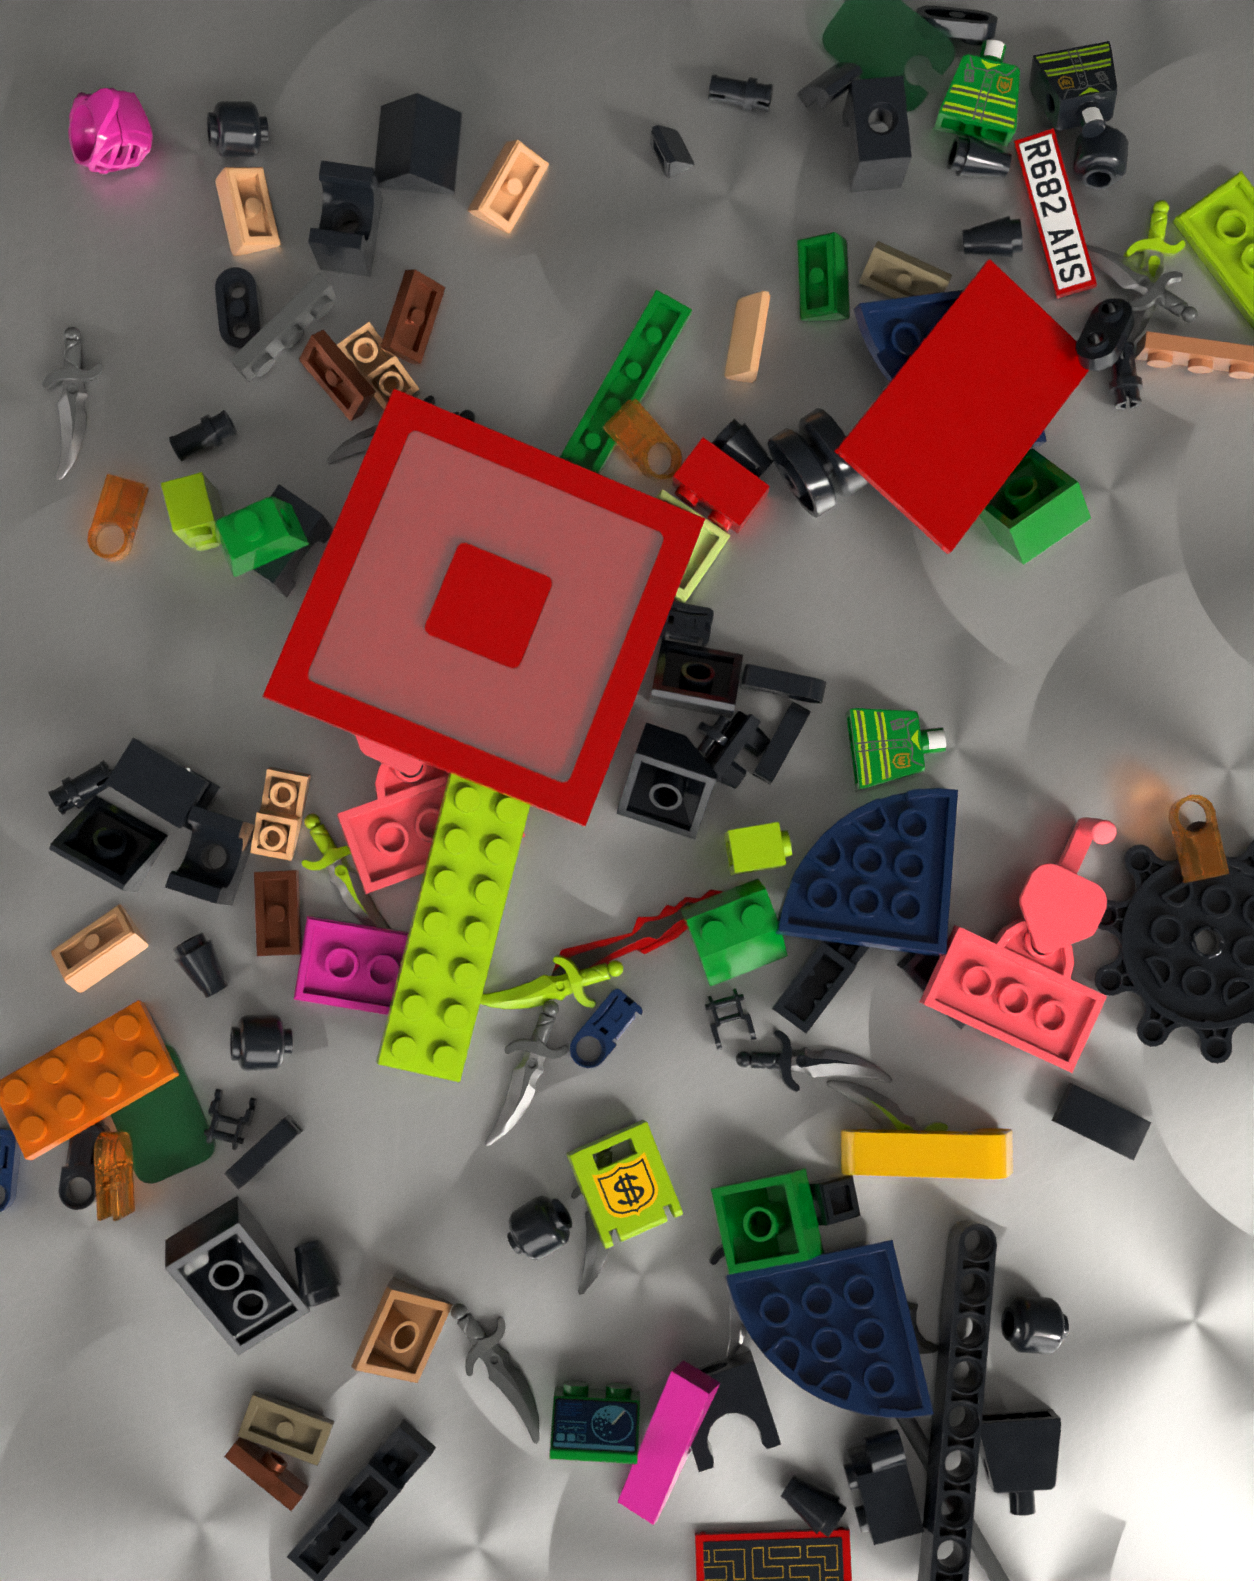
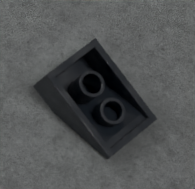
[165,1196,310,1356]

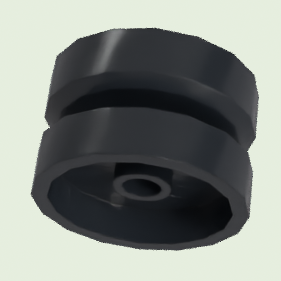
[767,408,867,518]

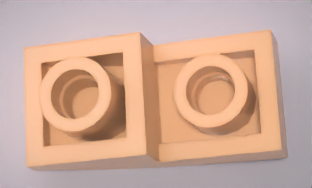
[337,322,419,410]
[250,767,311,861]

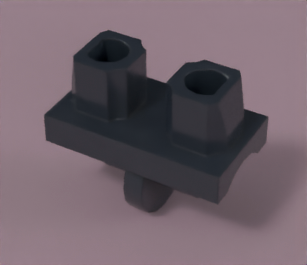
[696,711,770,789]

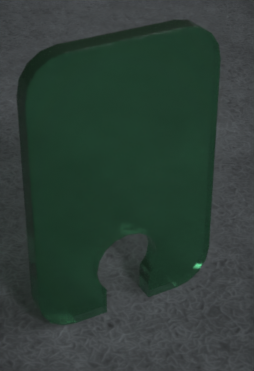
[822,0,956,112]
[111,1044,216,1184]

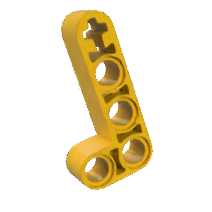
[841,1128,1013,1179]

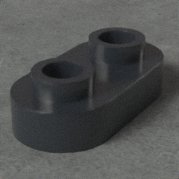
[914,6,998,46]
[215,267,263,352]
[1076,298,1135,371]

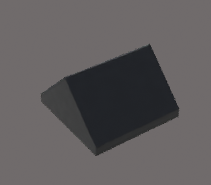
[374,93,462,195]
[650,639,743,718]
[49,796,168,892]

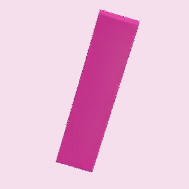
[617,1360,720,1525]

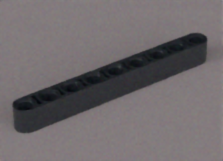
[918,1220,997,1581]

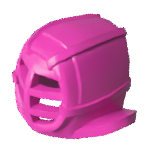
[68,88,153,174]

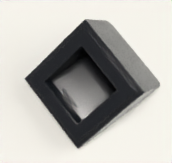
[650,125,694,179]
[809,1175,861,1226]

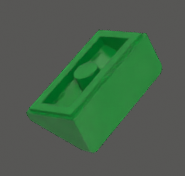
[798,232,850,321]

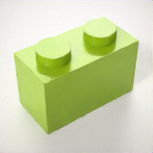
[161,472,225,551]
[724,822,792,876]

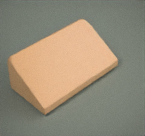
[468,140,549,234]
[215,167,281,256]
[724,291,771,383]
[51,904,148,993]

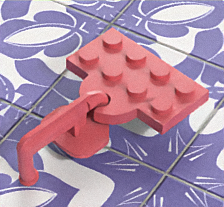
[337,735,525,894]
[919,817,1116,1073]

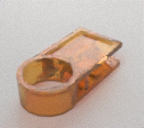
[602,399,682,480]
[87,474,149,562]
[1169,795,1229,883]
[94,1131,135,1221]

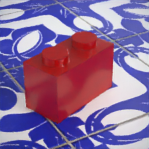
[672,437,770,534]

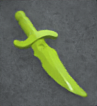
[480,955,624,1009]

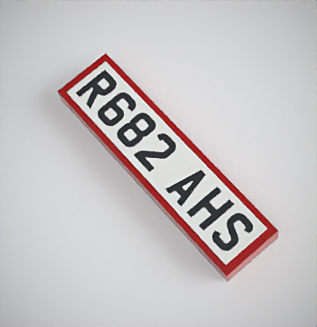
[1014,128,1097,299]

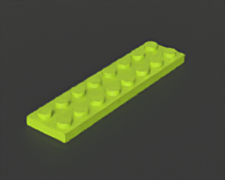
[376,773,530,1082]

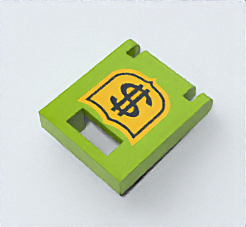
[566,1119,683,1249]

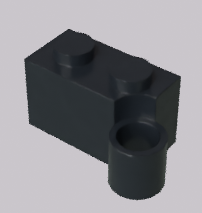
[843,1429,924,1545]

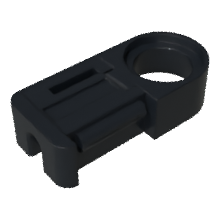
[659,601,714,647]
[740,664,827,704]
[752,701,811,785]
[224,1115,304,1190]
[58,1124,110,1210]

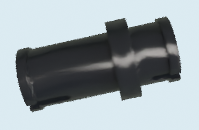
[708,74,773,112]
[1109,341,1143,410]
[169,410,237,461]
[48,760,112,815]

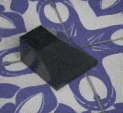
[616,722,718,840]

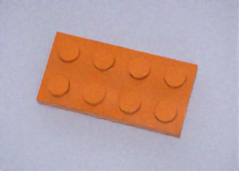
[0,1000,180,1161]

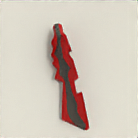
[551,889,729,976]

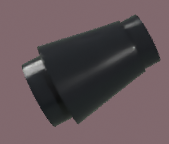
[947,134,1012,178]
[962,216,1023,258]
[712,418,773,478]
[173,932,228,998]
[294,1240,341,1308]
[780,1475,847,1537]

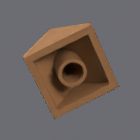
[351,1277,453,1383]

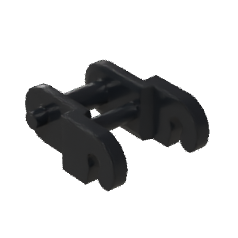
[705,988,757,1050]
[204,1089,257,1150]

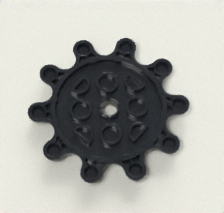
[1094,821,1254,1064]

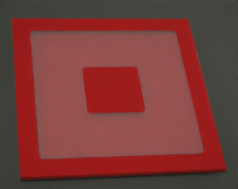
[263,389,705,827]

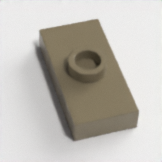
[859,241,952,299]
[237,1391,335,1466]

